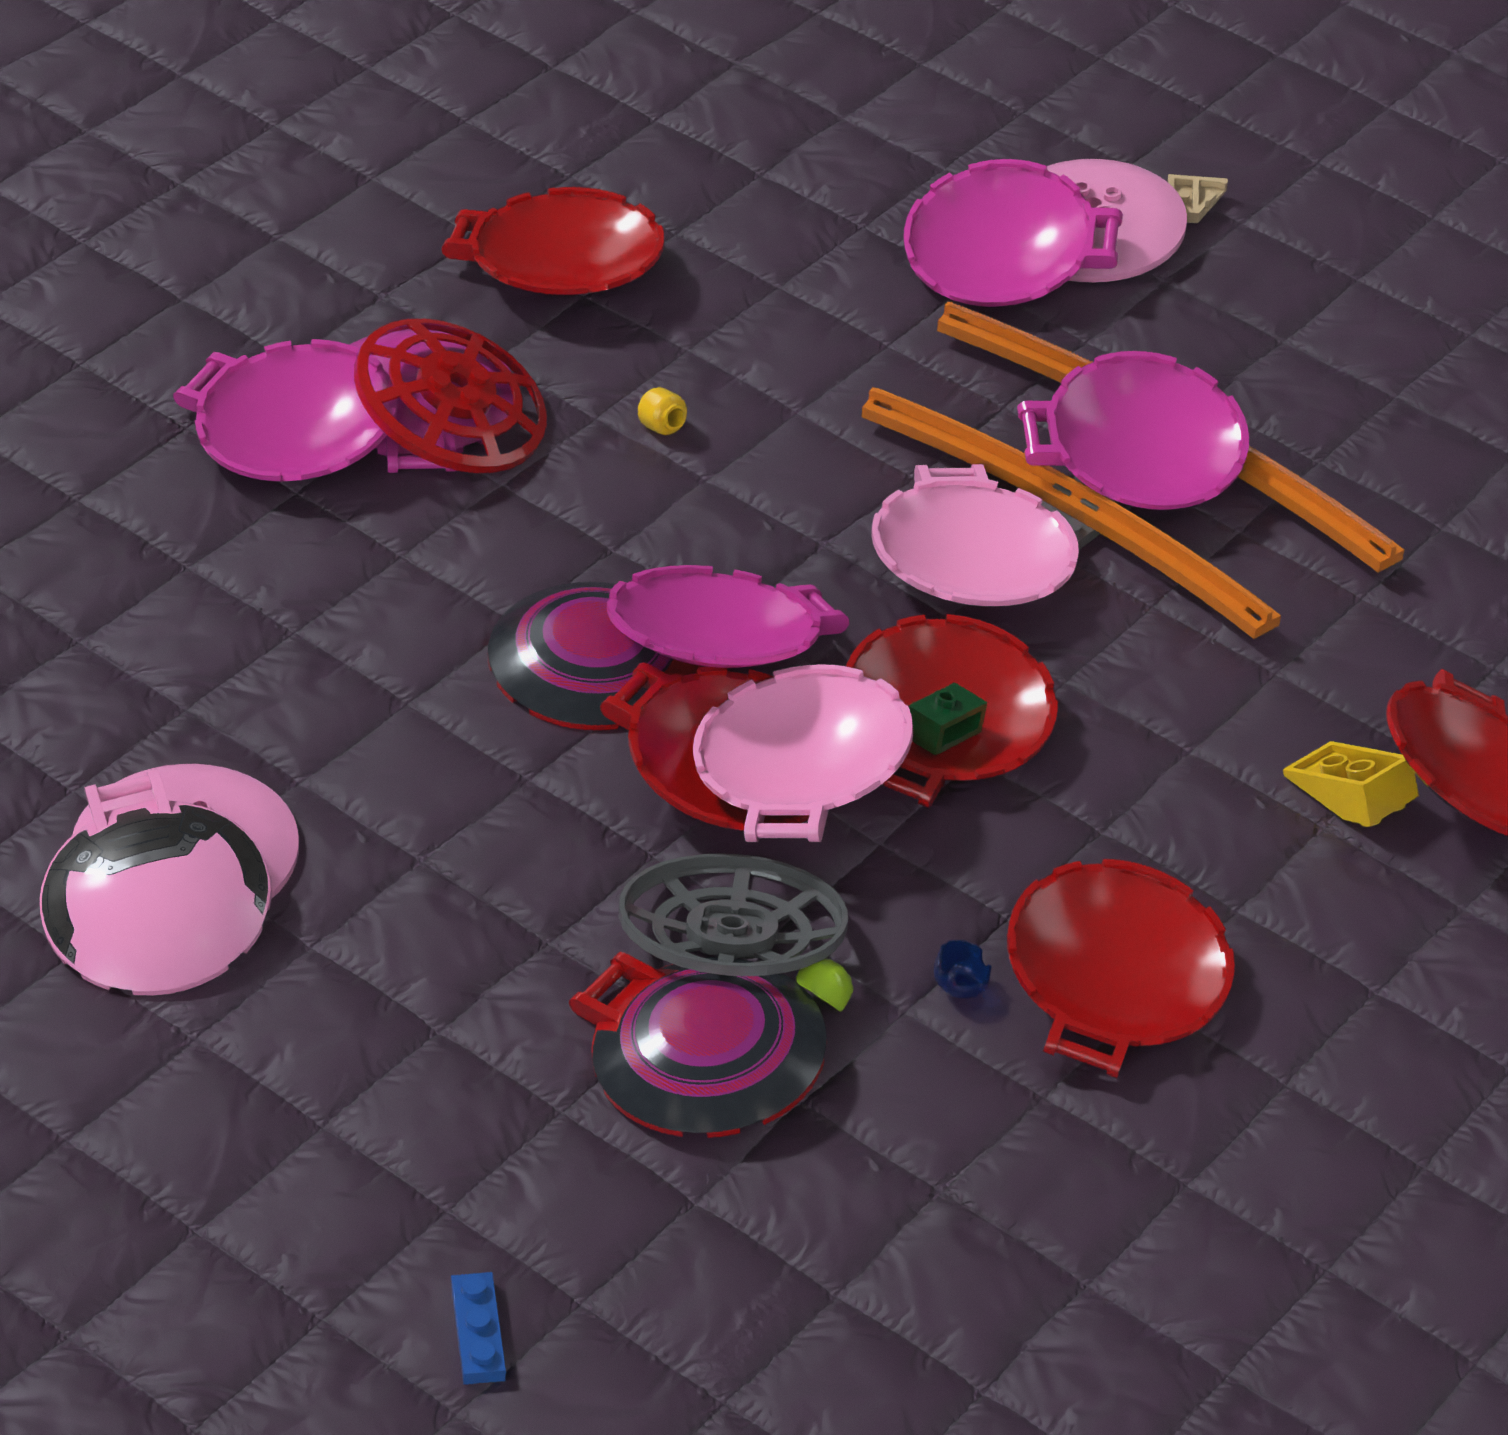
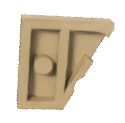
[1167,174,1228,223]

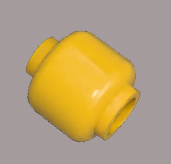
[638,387,687,435]

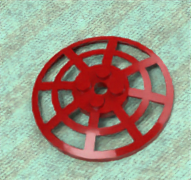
[354,319,547,473]

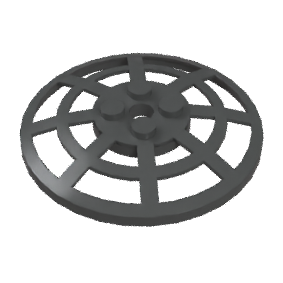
[618,854,848,976]

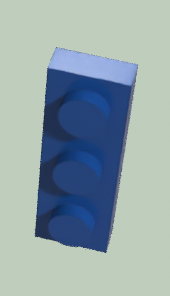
[451,1272,506,1385]

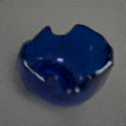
[933,940,992,999]

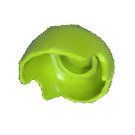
[796,959,853,1012]

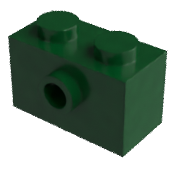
[908,683,988,756]

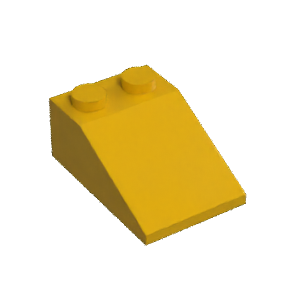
[1283,741,1419,827]

